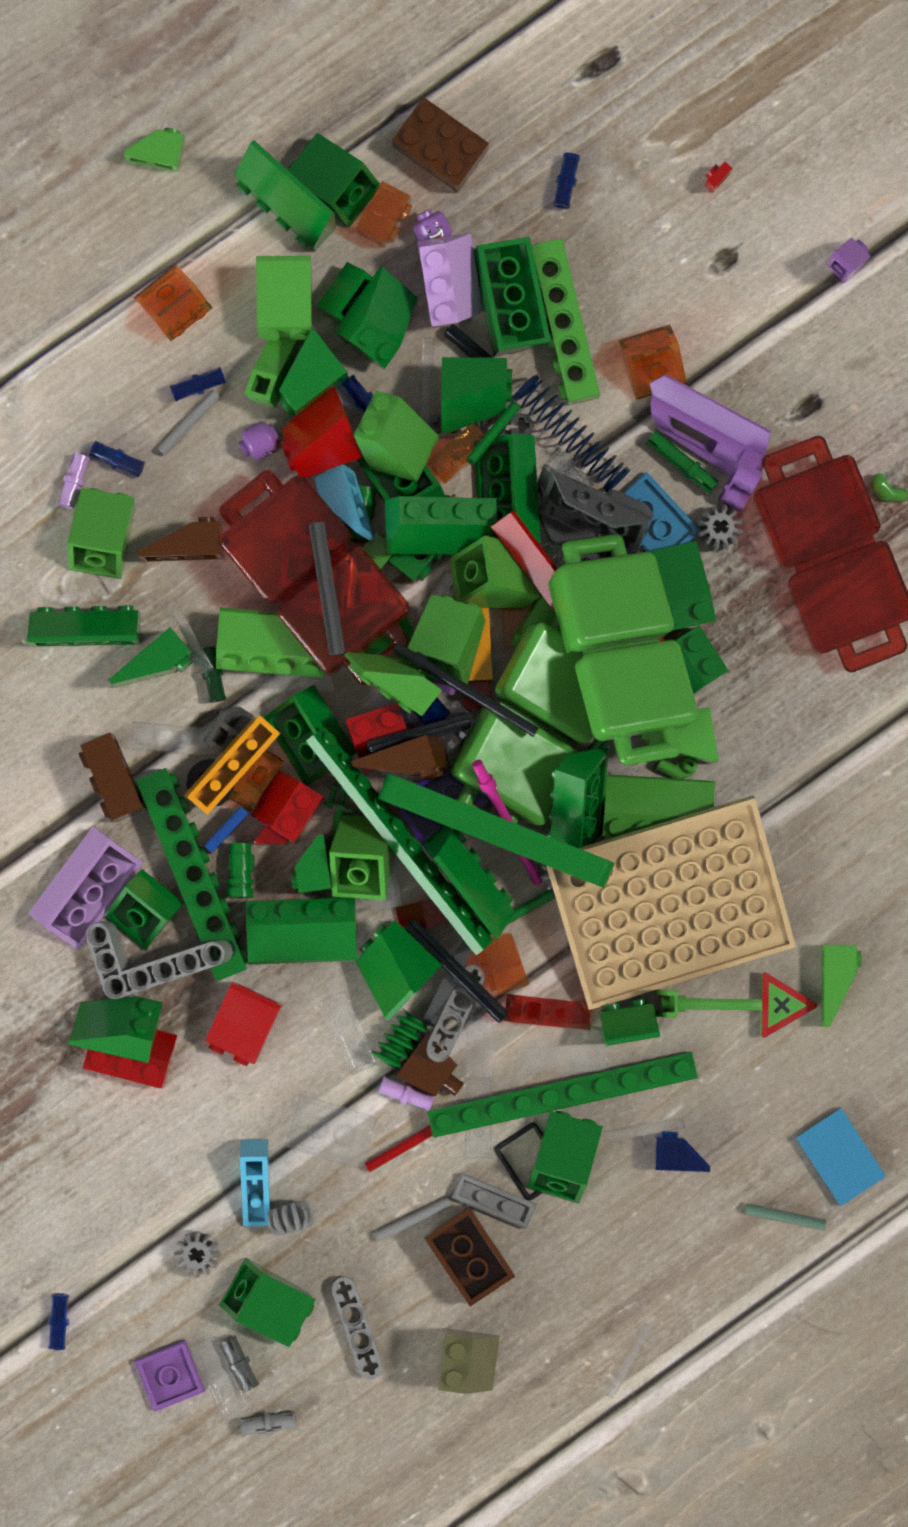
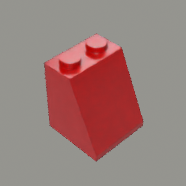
[280,386,361,480]
[346,702,407,774]
[250,770,325,844]
[205,982,283,1066]

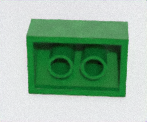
[263,685,357,786]

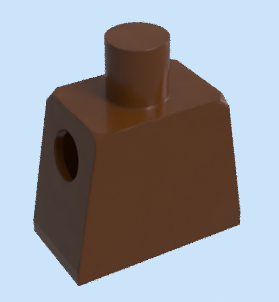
[396,1034,464,1096]

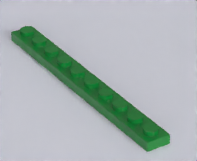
[306,727,494,955]
[427,1052,698,1138]

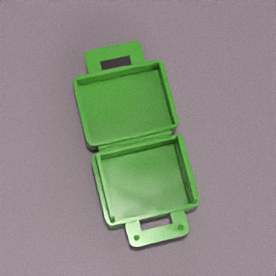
[548,534,698,765]
[448,616,593,825]

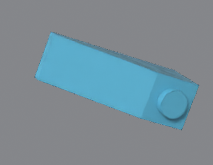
[314,465,375,541]
[240,1139,270,1227]

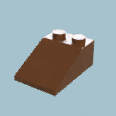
[138,517,223,562]
[351,734,452,780]

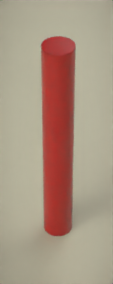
[365,1125,432,1172]

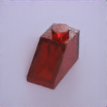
[395,899,450,929]

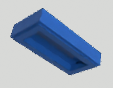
[205,807,250,853]

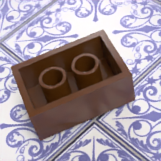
[392,97,489,193]
[78,732,146,822]
[424,1206,515,1307]

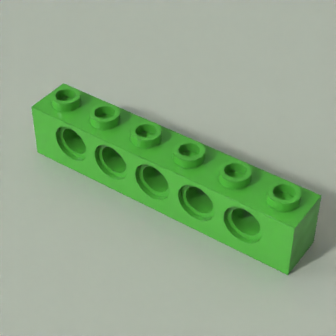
[532,238,600,406]

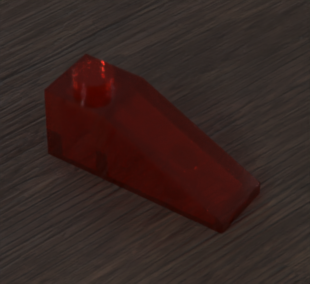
[504,994,592,1030]

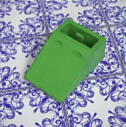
[344,652,442,716]

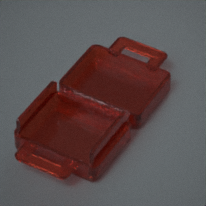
[753,436,908,673]
[219,470,411,685]

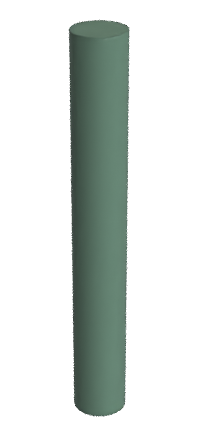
[744,1203,826,1230]

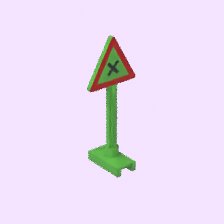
[655,972,817,1038]

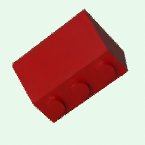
[83,1030,178,1089]

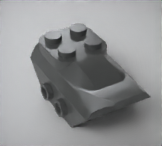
[537,464,653,561]

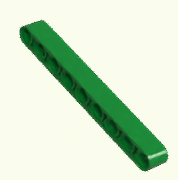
[378,773,615,888]

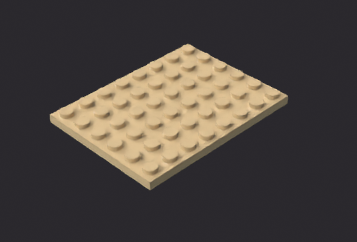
[546,795,796,1010]

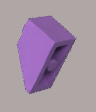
[826,237,871,283]

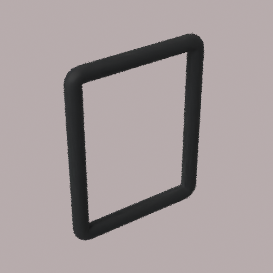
[495,1123,543,1201]

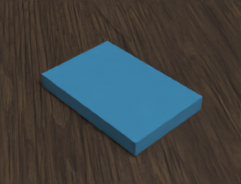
[624,472,701,551]
[795,1108,886,1206]

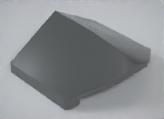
[203,706,254,753]

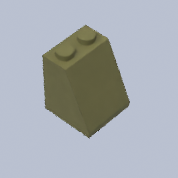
[438,1328,500,1394]

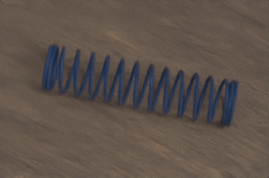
[513,374,630,493]

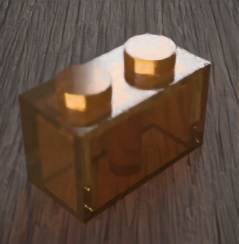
[356,181,413,248]
[479,933,529,995]

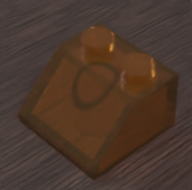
[134,264,212,342]
[619,324,687,400]

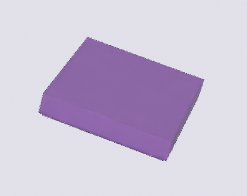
[135,1340,206,1412]

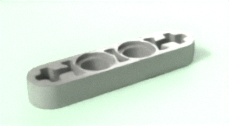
[426,965,485,1062]
[332,1276,383,1379]

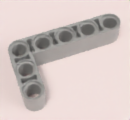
[86,921,233,999]

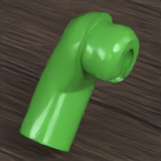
[870,473,907,502]
[655,759,697,779]

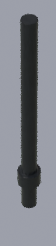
[392,642,539,737]

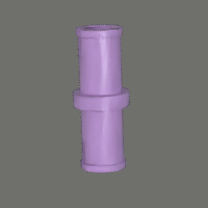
[57,453,90,510]
[378,1076,434,1111]

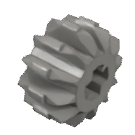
[697,505,743,551]
[267,1200,314,1236]
[174,1231,221,1278]

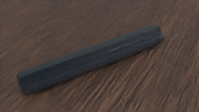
[367,713,471,754]

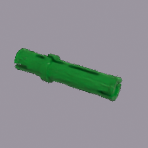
[646,430,719,494]

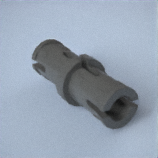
[220,1335,260,1392]

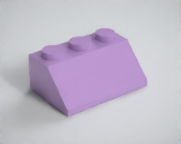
[417,232,483,327]

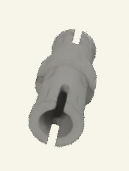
[240,1411,297,1436]

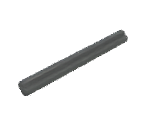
[309,521,345,656]

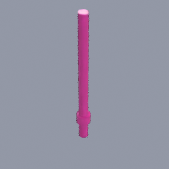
[472,759,543,885]

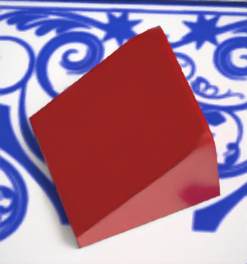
[254,826,288,845]

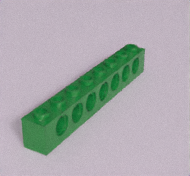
[136,768,248,982]

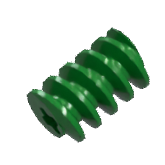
[371,1008,428,1068]

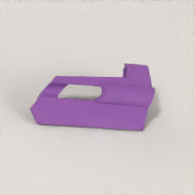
[650,374,771,512]

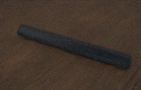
[405,920,508,1023]

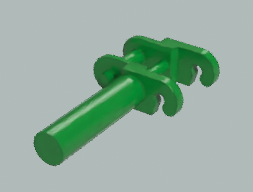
[324,783,358,851]

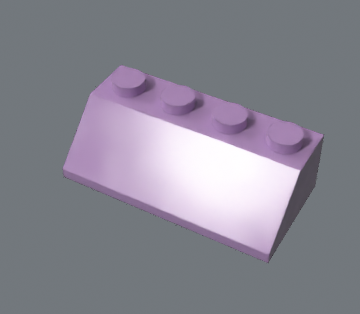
[28,826,143,950]

